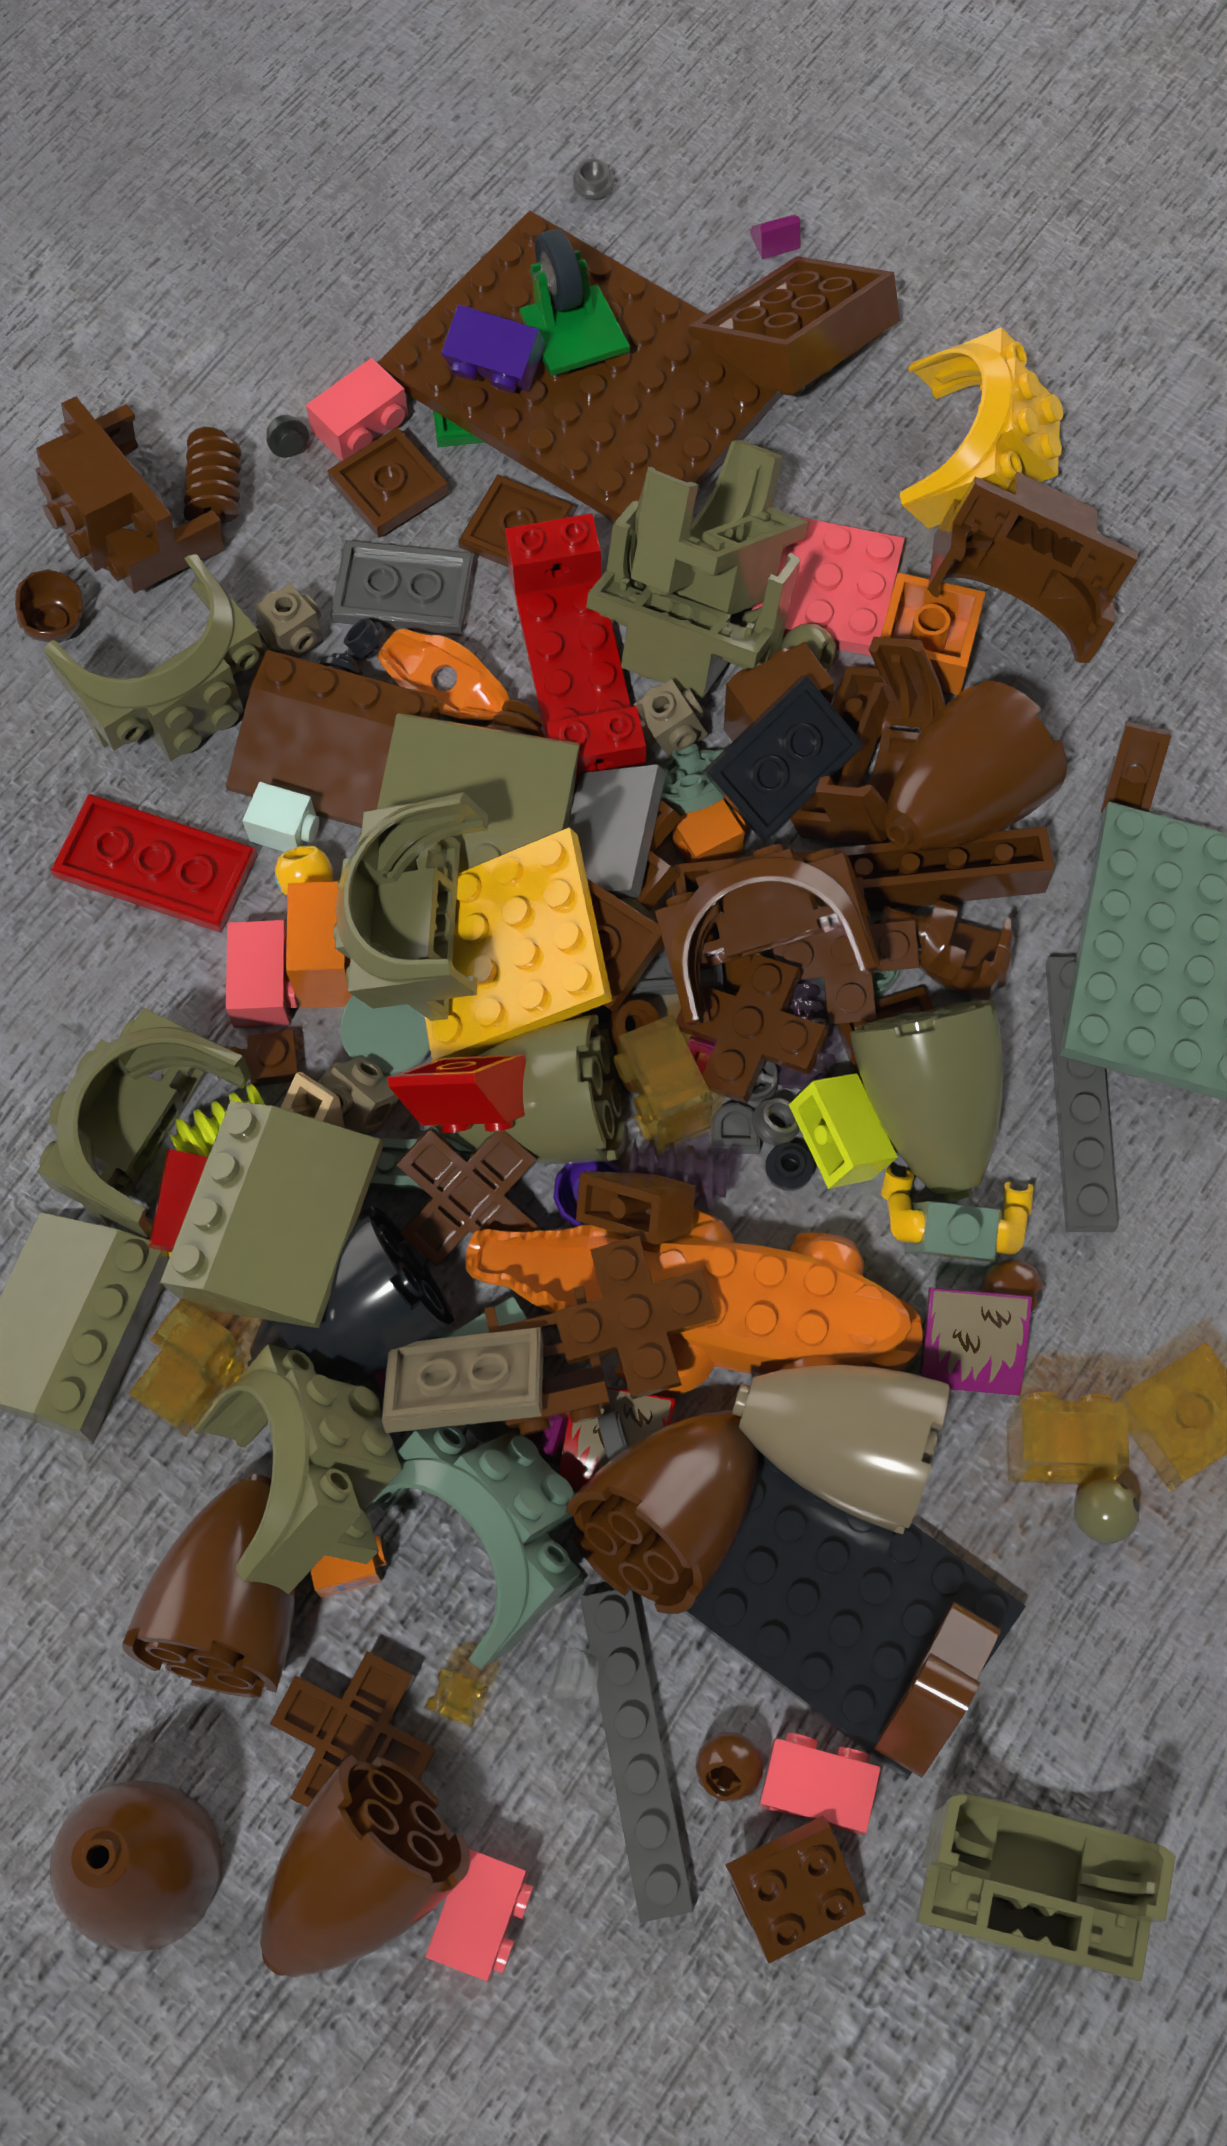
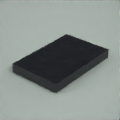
[702,676,864,841]

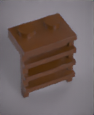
[484,1286,611,1435]

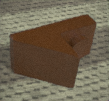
[1101,721,1171,813]

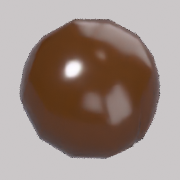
[15,569,83,642]

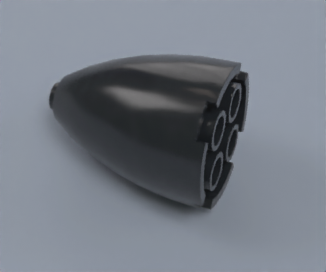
[248,1206,455,1383]

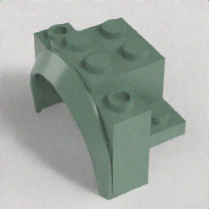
[365,1426,584,1670]

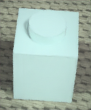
[242,782,319,852]

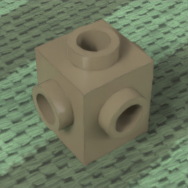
[254,583,323,658]
[634,679,708,760]
[321,1056,399,1135]

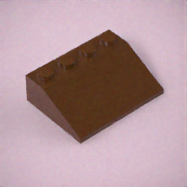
[689,256,900,395]
[226,650,441,828]

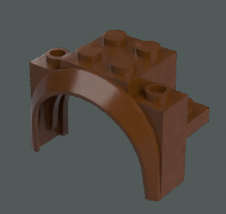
[36,396,224,594]
[927,472,1138,663]
[655,844,882,1026]

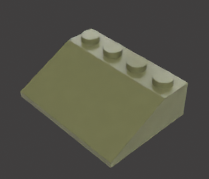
[377,713,580,873]
[160,1101,384,1328]
[0,1212,169,1444]

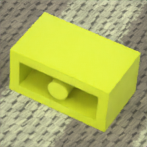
[788,1073,898,1189]

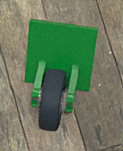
[519,229,630,376]

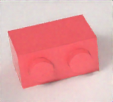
[306,358,408,461]
[226,920,298,1027]
[758,1733,881,1836]
[425,1849,534,1982]

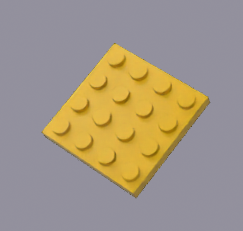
[425,827,613,1061]

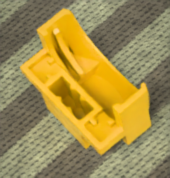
[900,327,1063,529]

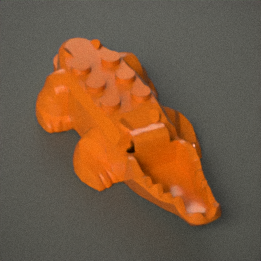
[466,1209,923,1397]

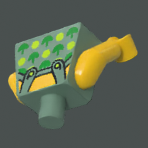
[880,1168,1034,1264]

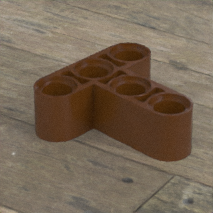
[874,1602,1001,1778]

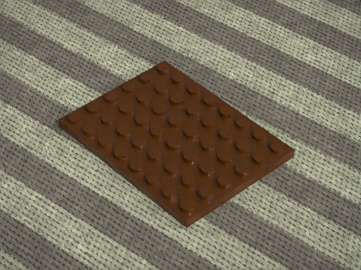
[377,210,783,522]

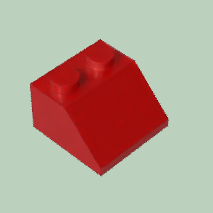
[387,1054,526,1133]

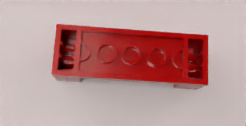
[505,513,646,794]

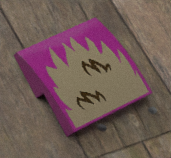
[920,1287,1032,1396]

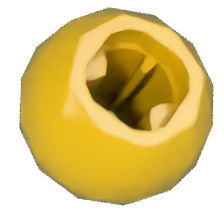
[275,846,333,896]

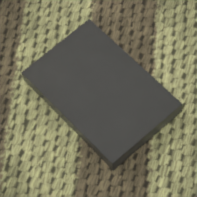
[330,540,475,636]
[568,764,666,899]

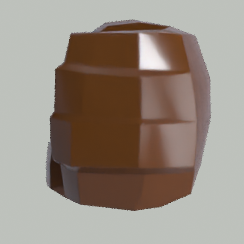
[880,899,1014,1001]

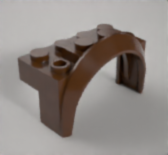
[790,637,945,845]

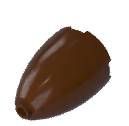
[885,681,1067,851]
[566,1410,758,1614]
[122,1474,297,1698]
[260,1755,470,1977]
[50,1781,222,1952]

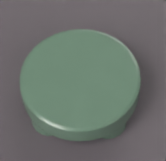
[660,744,724,814]
[340,995,430,1076]

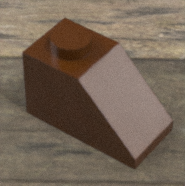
[576,1171,696,1245]

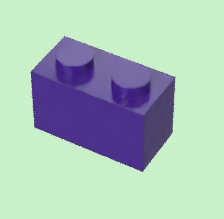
[441,304,546,393]

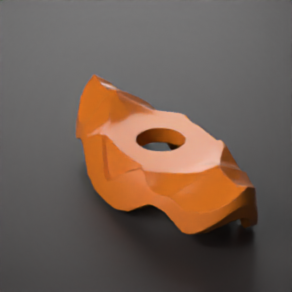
[378,629,510,722]

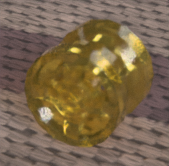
[424,1667,489,1728]

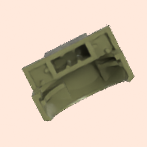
[631,440,809,615]
[586,501,801,697]
[43,554,265,761]
[333,792,489,1021]
[37,1007,251,1239]
[194,1344,402,1595]
[916,1793,1176,1981]

